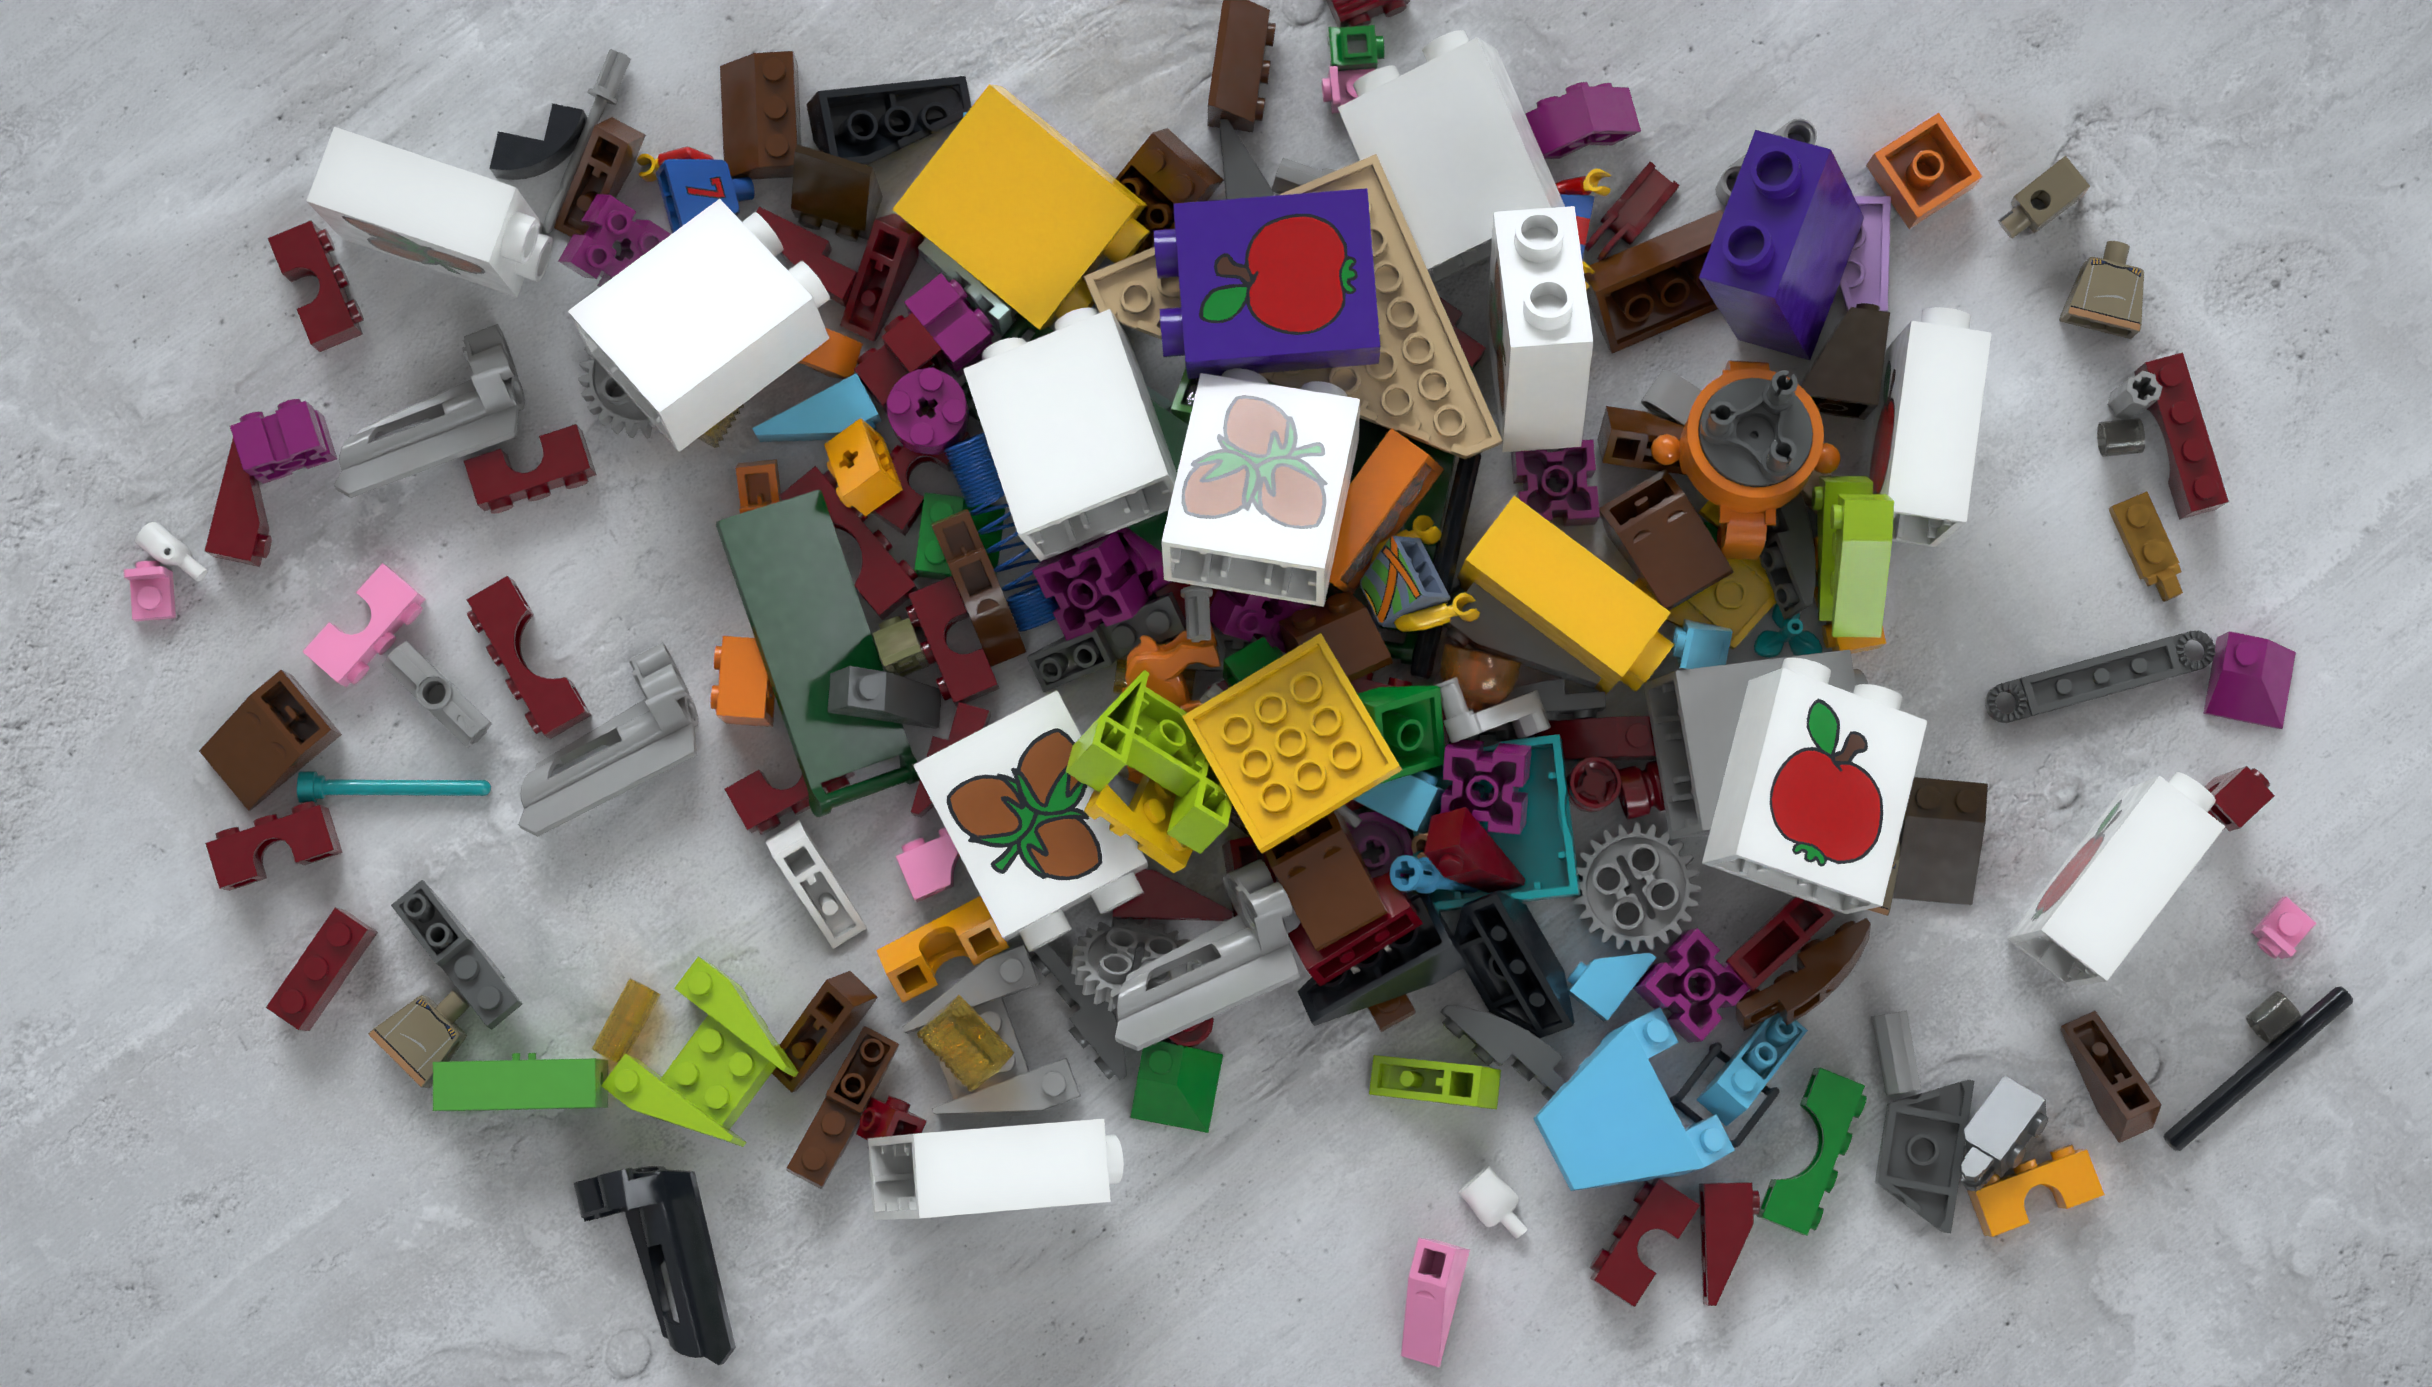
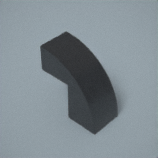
[489,103,588,180]

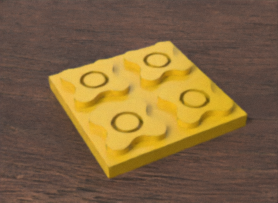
[1182,633,1402,854]

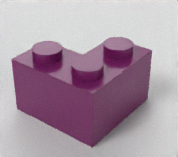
[1525,82,1641,159]

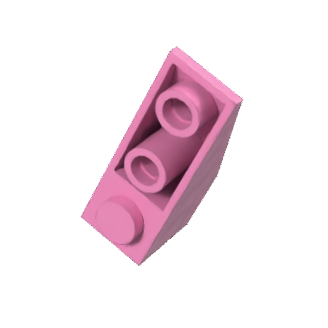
[1401,1238,1470,1367]

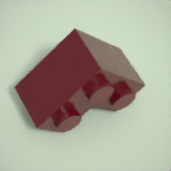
[854,313,947,412]

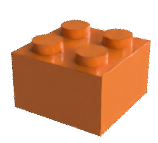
[1866,113,1983,229]
[710,636,775,727]

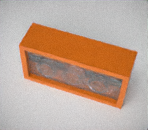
[1329,428,1444,594]

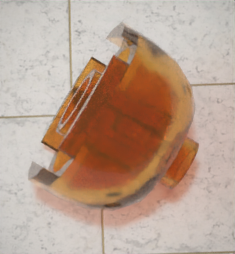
[1440,644,1521,711]

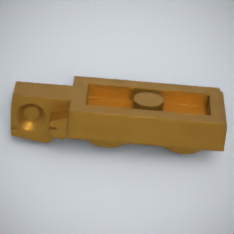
[2108,491,2183,602]

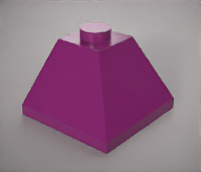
[2203,631,2296,729]

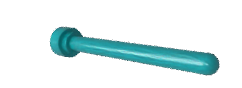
[297,771,491,803]

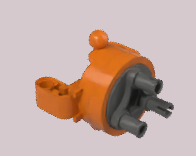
[1651,360,1841,560]

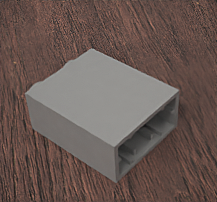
[1644,649,1868,840]

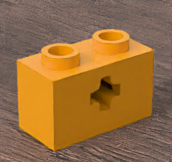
[824,418,903,516]

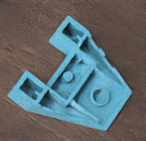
[1533,1007,1735,1191]

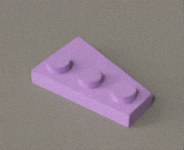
[1839,196,1891,312]

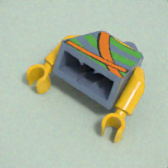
[1360,515,1480,632]

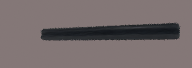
[1410,453,1481,679]
[2163,986,2353,1151]

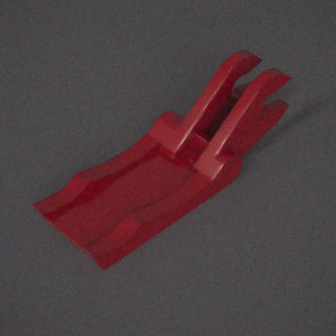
[1585,162,1680,261]

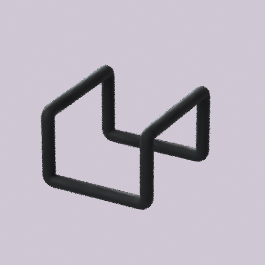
[1669,1042,1780,1148]

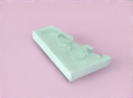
[918,238,1013,336]

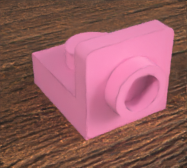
[1322,66,1375,114]
[124,561,176,622]
[2251,896,2316,959]

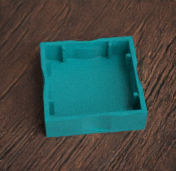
[1413,734,1581,912]

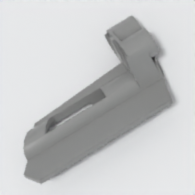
[334,324,525,498]
[518,642,699,837]
[1115,859,1300,1051]

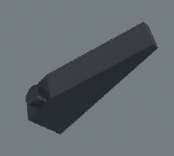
[806,76,972,165]
[1297,890,1468,1026]

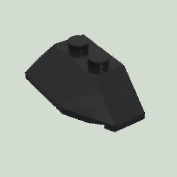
[1454,890,1575,1039]

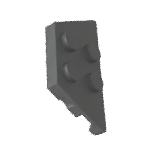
[1875,1080,1975,1234]

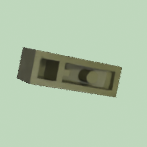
[873,616,930,677]

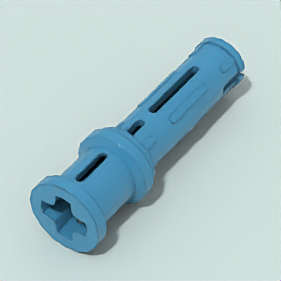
[1390,855,1478,894]

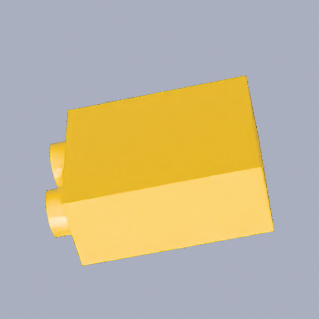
[892,84,1150,330]
[1457,496,1675,696]

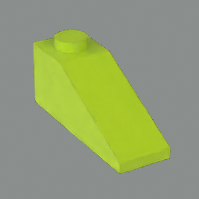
[1369,1055,1501,1110]

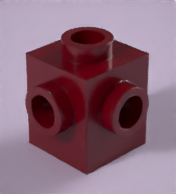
[856,1096,927,1149]

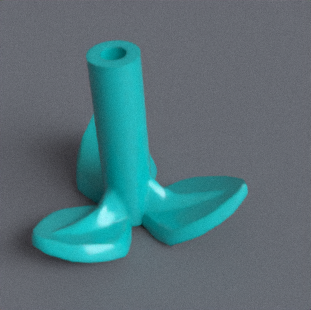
[1754,603,1823,658]

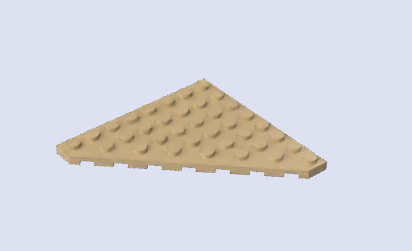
[1084,154,1502,459]

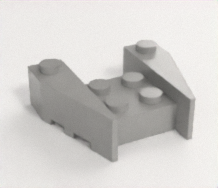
[902,945,1081,1114]

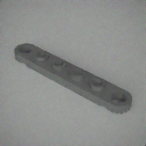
[1985,630,2216,723]

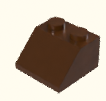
[1278,591,1393,682]

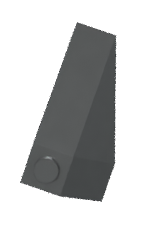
[1443,582,1602,688]

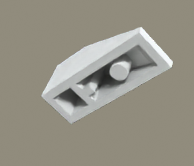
[765,820,867,949]

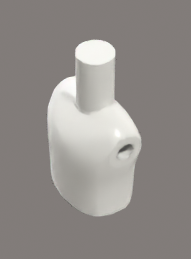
[135,522,208,582]
[1458,1165,1527,1239]

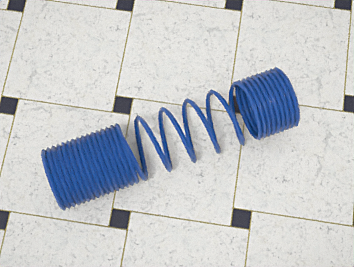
[944,432,1059,632]

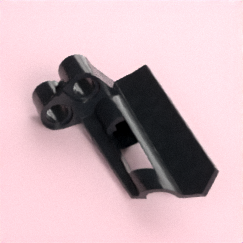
[574,1166,736,1365]

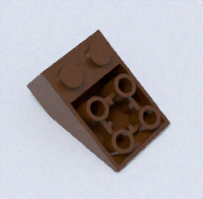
[1116,128,1224,255]
[1599,469,1734,611]
[199,670,342,811]
[1265,809,1388,952]

